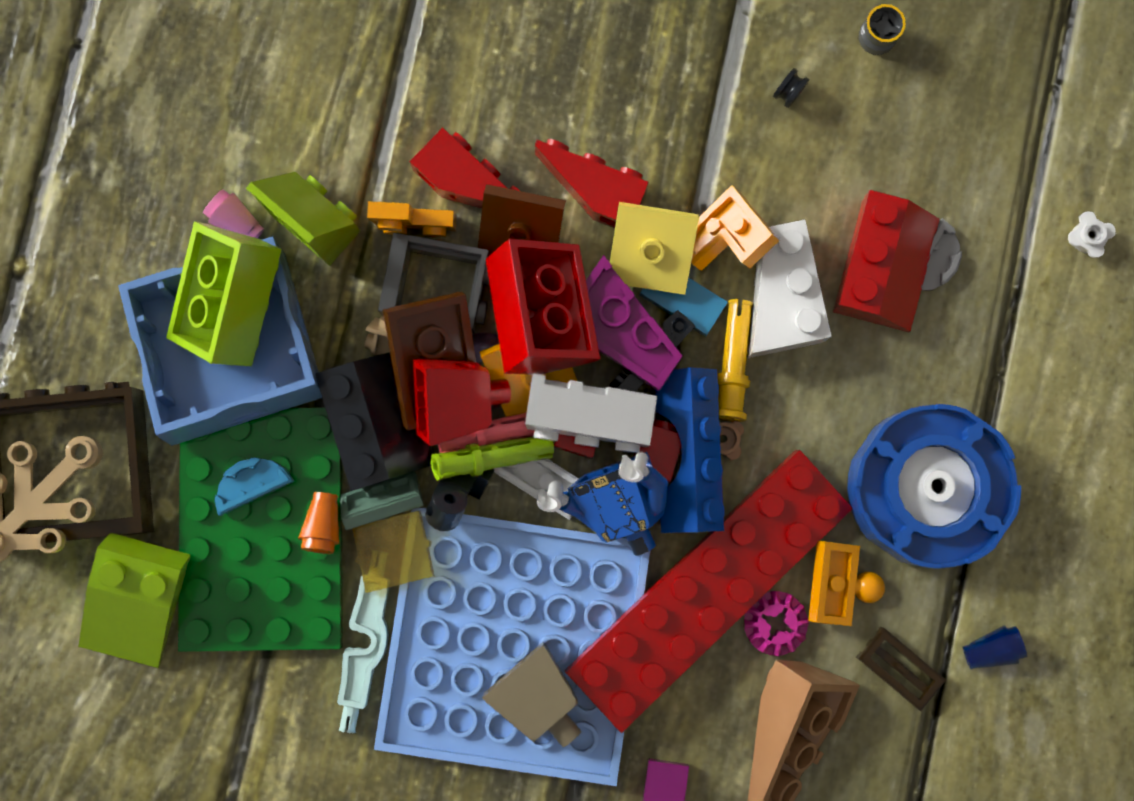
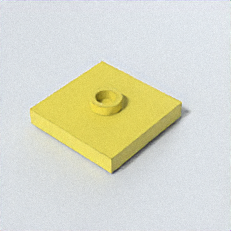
[610,202,699,295]

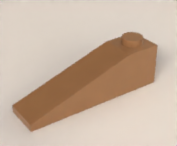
[748,660,860,801]

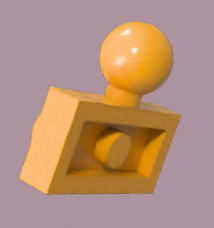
[808,541,885,626]

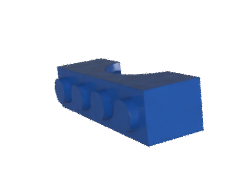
[655,367,725,533]

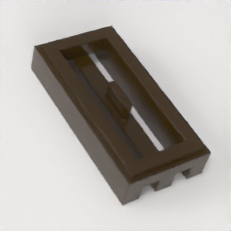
[856,626,946,711]

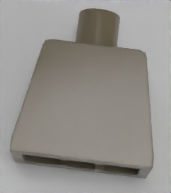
[482,642,581,748]

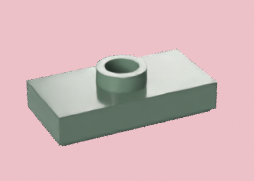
[339,471,424,530]

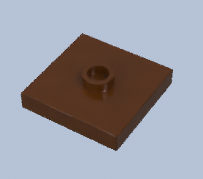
[478,184,566,255]

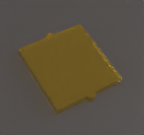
[352,511,435,593]

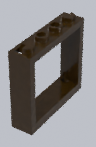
[0,381,154,543]

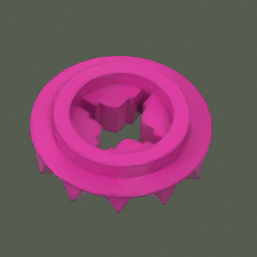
[744,591,809,656]

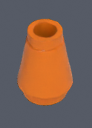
[298,492,339,554]

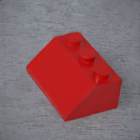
[833,190,940,332]
[486,239,600,375]

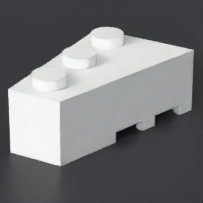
[747,220,832,358]
[525,373,657,453]

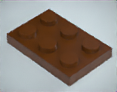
[383,292,477,430]

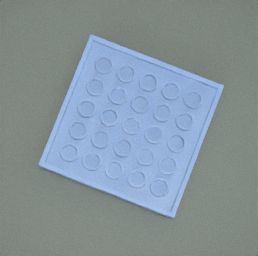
[374,507,650,786]

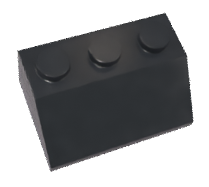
[315,352,435,491]

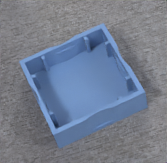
[118,236,322,446]

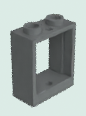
[378,232,490,334]

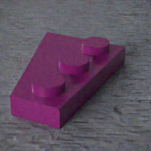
[586,255,682,391]

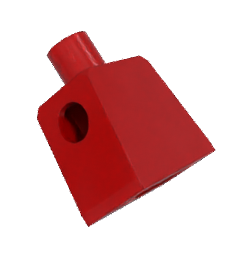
[413,359,511,446]

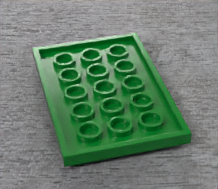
[178,408,343,652]

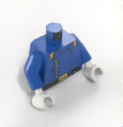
[537,452,668,556]

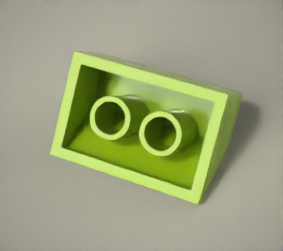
[166,221,282,367]

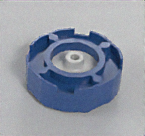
[848,404,1021,569]

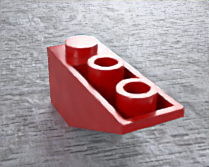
[409,127,520,209]
[535,139,648,228]

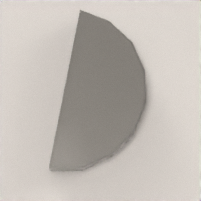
[921,218,962,291]

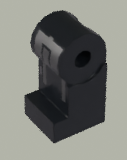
[425,469,495,531]

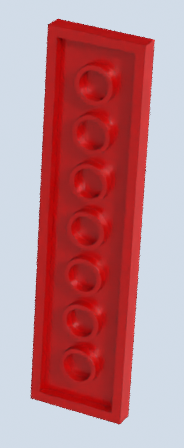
[564,450,852,733]

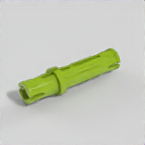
[431,436,554,480]

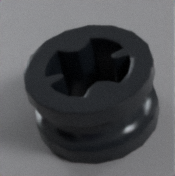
[773,68,810,108]

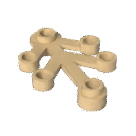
[0,436,103,562]

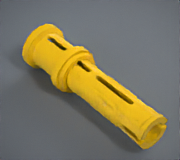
[717,299,753,422]

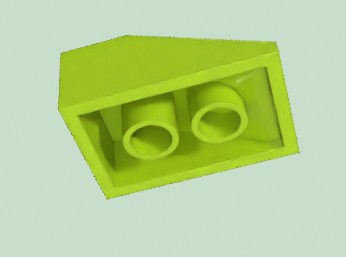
[246,172,361,266]
[78,532,191,668]

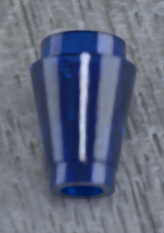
[962,625,1028,670]

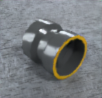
[858,4,906,55]

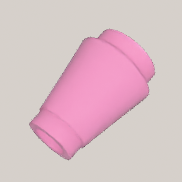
[203,189,264,238]

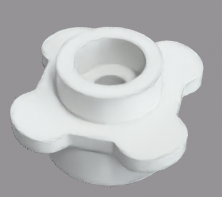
[1068,211,1116,258]

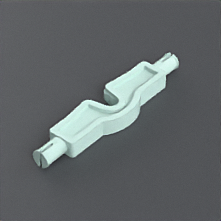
[337,550,391,733]

